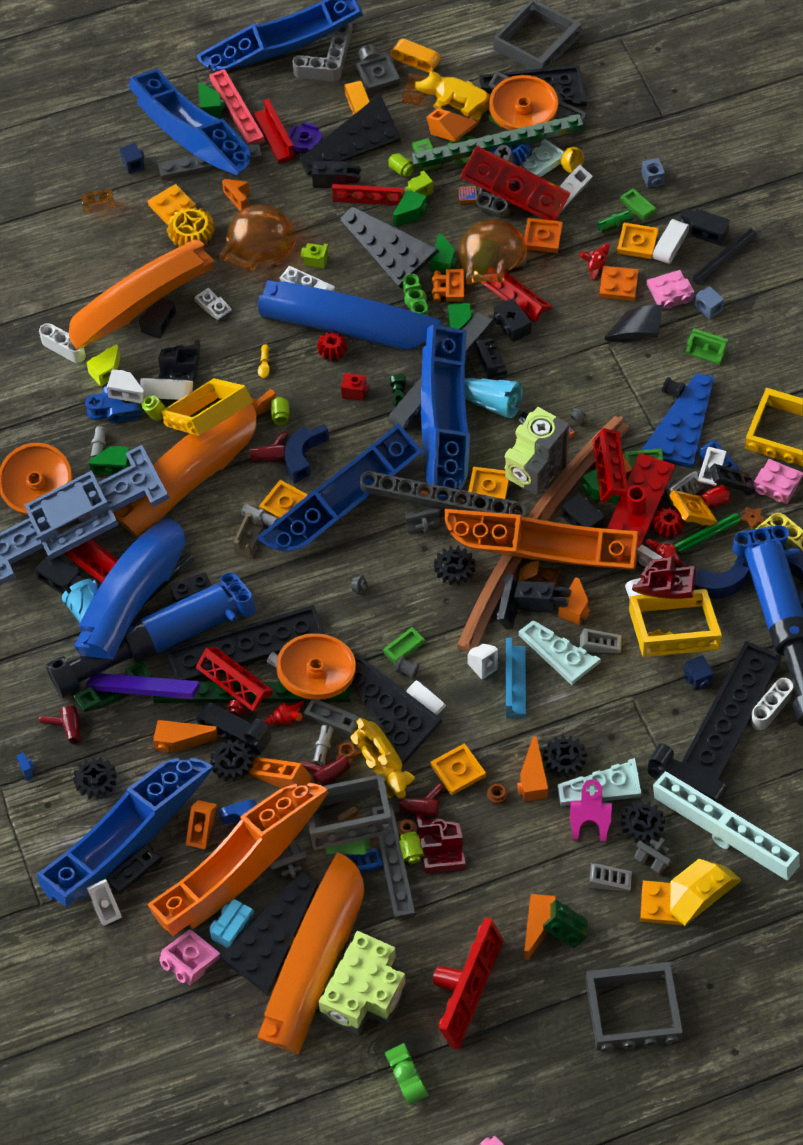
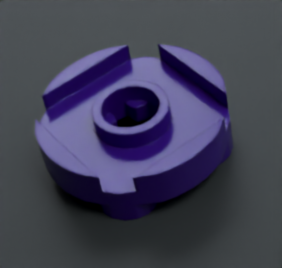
[288,123,322,153]

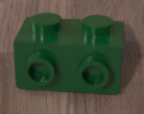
[543,900,588,948]

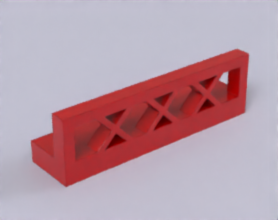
[254,99,294,164]
[332,184,404,206]
[482,268,552,322]
[592,428,628,503]
[63,528,118,583]
[195,647,274,711]

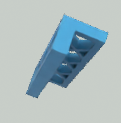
[506,638,526,718]

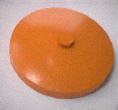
[489,75,558,131]
[0,443,73,516]
[277,634,356,700]

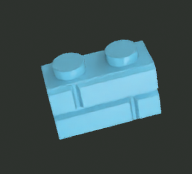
[210,899,255,949]

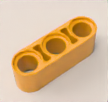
[391,39,441,73]
[344,81,369,115]

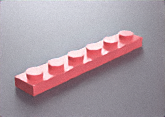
[209,69,264,145]

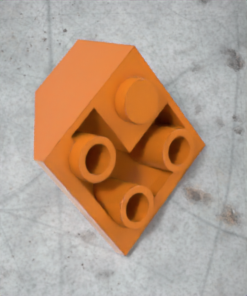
[427,108,478,142]

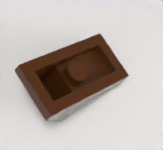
[518,560,559,586]

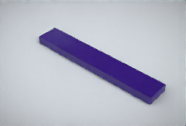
[85,673,201,699]

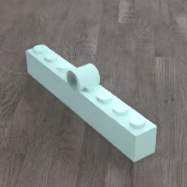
[653,771,800,881]

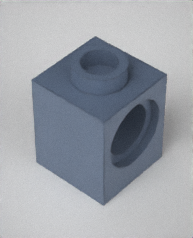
[641,158,665,188]
[695,286,724,319]

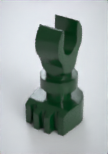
[389,374,406,407]

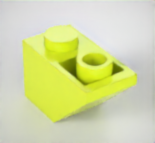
[86,344,120,386]

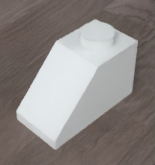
[107,369,144,403]
[468,644,498,680]

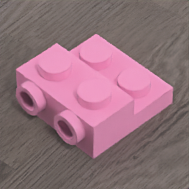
[647,270,694,310]
[754,459,803,504]
[159,929,221,985]

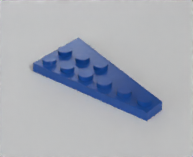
[641,373,714,468]

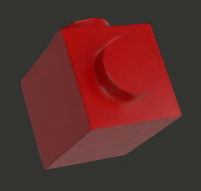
[341,373,369,401]

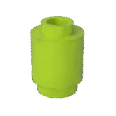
[388,153,414,177]
[142,395,166,421]
[270,397,290,425]
[399,832,424,864]

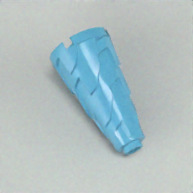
[464,378,523,418]
[62,579,99,623]

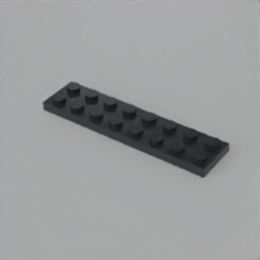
[166,605,325,681]
[682,641,782,780]

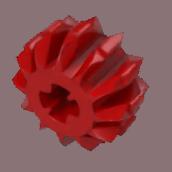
[317,331,348,362]
[652,507,685,539]

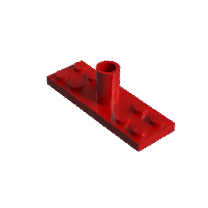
[460,145,570,221]
[607,453,675,549]
[433,918,504,1050]

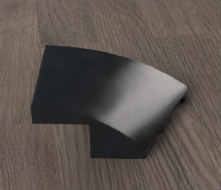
[605,305,663,342]
[157,340,200,385]

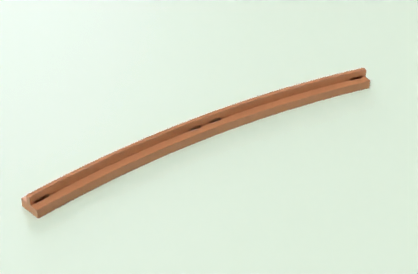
[457,416,629,652]

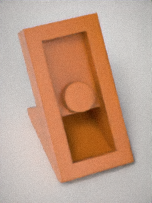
[222,179,250,213]

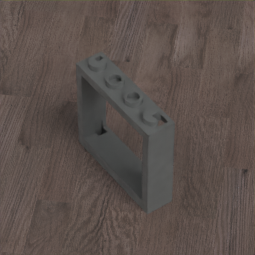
[493,0,581,70]
[308,774,395,850]
[585,962,683,1052]

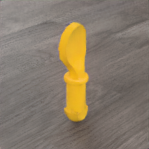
[258,344,270,379]

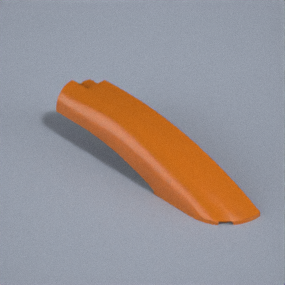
[69,240,215,350]
[113,403,257,539]
[445,509,639,570]
[147,783,329,936]
[257,852,364,1055]

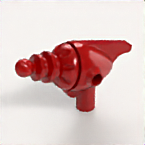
[580,243,610,280]
[646,539,688,567]
[263,701,305,726]

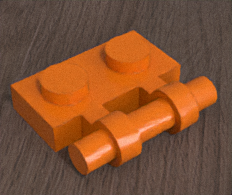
[432,269,464,303]

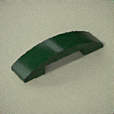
[74,661,152,712]

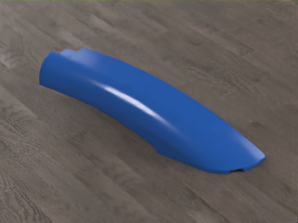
[196,0,364,71]
[129,69,251,175]
[258,280,441,350]
[421,325,470,501]
[257,423,423,551]
[74,518,186,659]
[37,758,213,907]

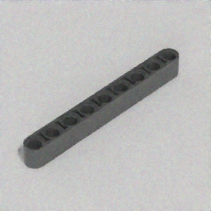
[388,312,495,431]
[360,471,526,517]

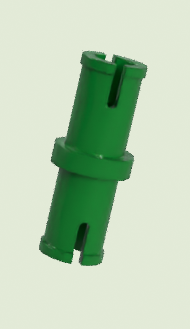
[597,209,634,232]

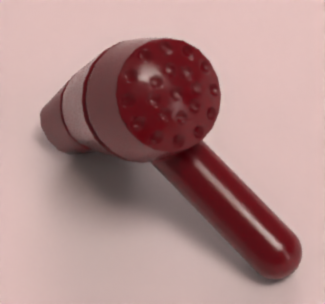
[250,431,288,462]
[38,705,81,744]
[299,755,350,786]
[399,783,444,817]

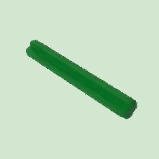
[674,513,741,554]

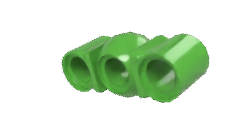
[403,274,428,316]
[385,1043,429,1106]

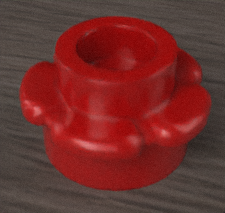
[226,700,246,717]

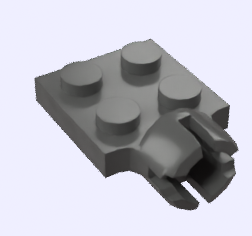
[356,44,400,92]

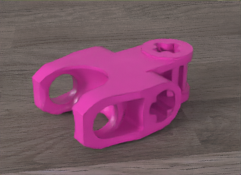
[570,779,612,843]

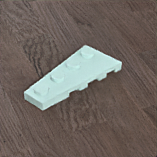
[521,139,564,177]
[519,621,601,685]
[558,758,641,806]

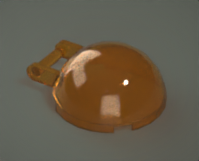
[219,204,296,273]
[457,219,527,285]

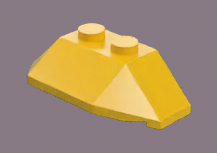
[670,859,741,926]

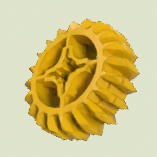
[167,207,215,247]

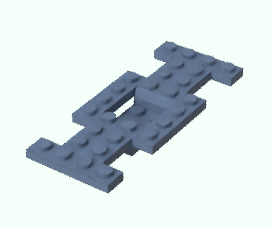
[0,445,170,586]

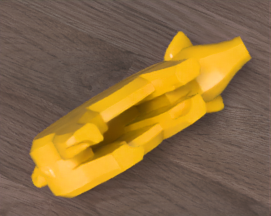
[415,71,490,123]
[350,718,415,798]

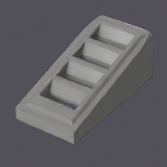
[665,471,704,505]
[580,628,622,654]
[589,863,632,892]

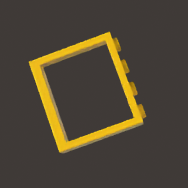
[161,378,253,436]
[744,388,803,467]
[629,589,722,657]

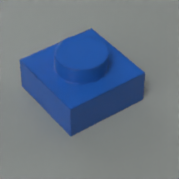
[16,752,35,781]

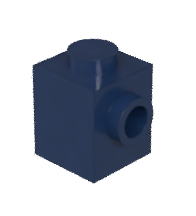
[119,143,145,174]
[684,655,714,690]

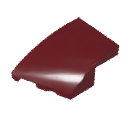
[632,557,696,599]
[416,814,466,874]

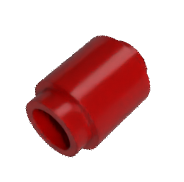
[701,485,731,509]

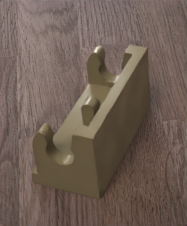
[233,512,266,559]

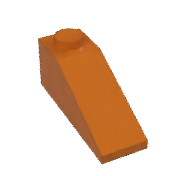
[153,720,218,753]
[517,736,548,802]
[249,757,313,789]
[524,894,556,960]

